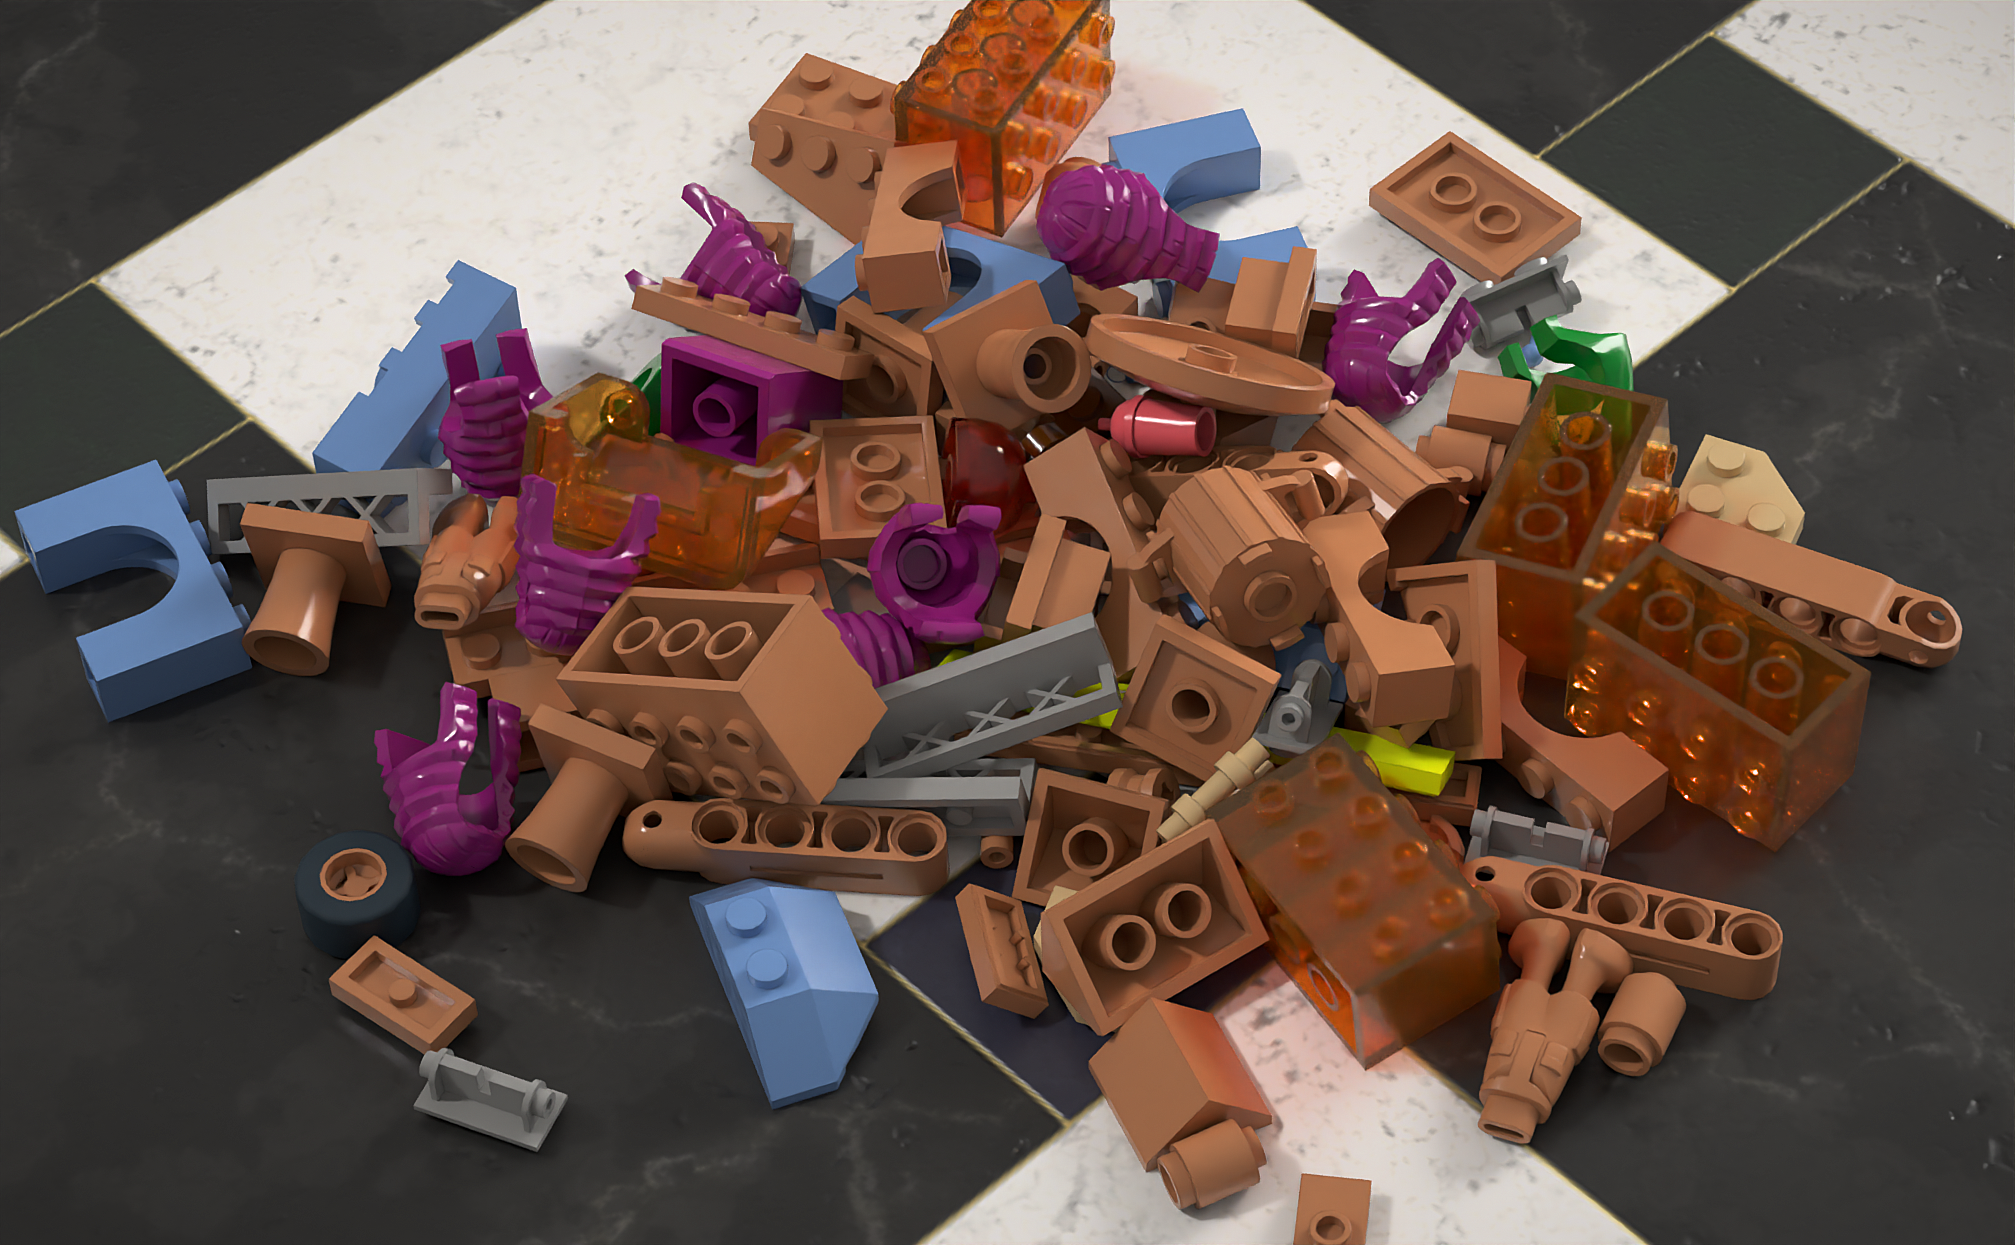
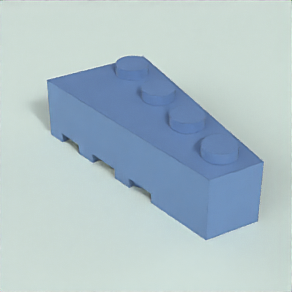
[312,260,522,519]

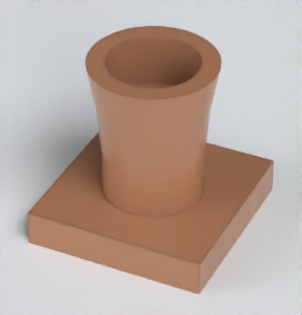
[922,280,1091,447]
[835,291,963,443]
[240,503,392,676]
[1109,614,1282,782]
[505,703,674,892]

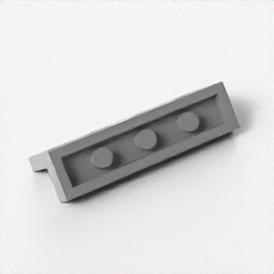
[207,468,453,554]
[862,612,1123,778]
[761,758,1038,836]

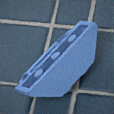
[689,878,879,1110]

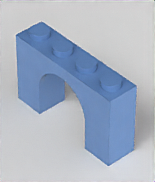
[1102,108,1317,318]
[801,226,1080,335]
[14,460,252,722]

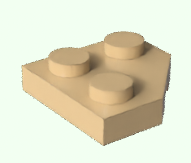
[1663,434,1805,545]

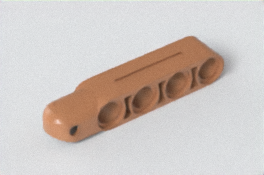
[1083,445,1348,533]
[1648,511,1962,669]
[622,798,950,896]
[1448,856,1783,1000]

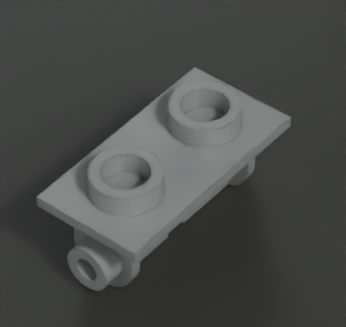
[1460,255,1582,350]
[1252,659,1343,759]
[1464,805,1609,875]
[413,1048,568,1152]

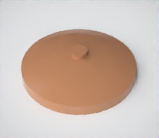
[1085,314,1335,416]

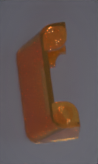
[518,372,823,591]

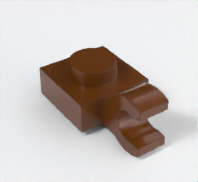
[1020,366,1126,459]

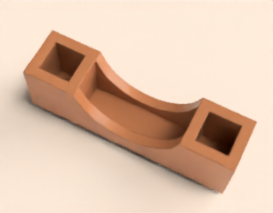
[855,140,968,313]
[1023,427,1200,684]
[1301,511,1455,728]
[1487,635,1669,852]

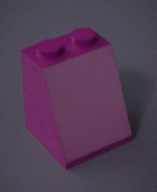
[660,335,843,486]

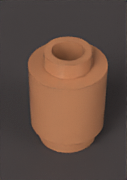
[1415,425,1507,497]
[1598,972,1686,1076]
[1157,1118,1267,1210]

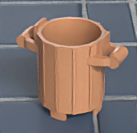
[1277,399,1473,581]
[1126,466,1331,651]

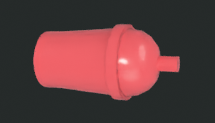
[1098,395,1217,459]

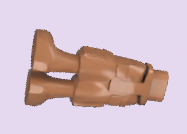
[414,493,520,630]
[1478,918,1634,1144]

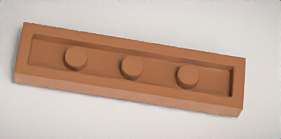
[631,277,875,380]

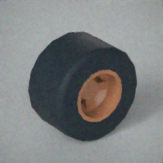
[294,830,421,959]

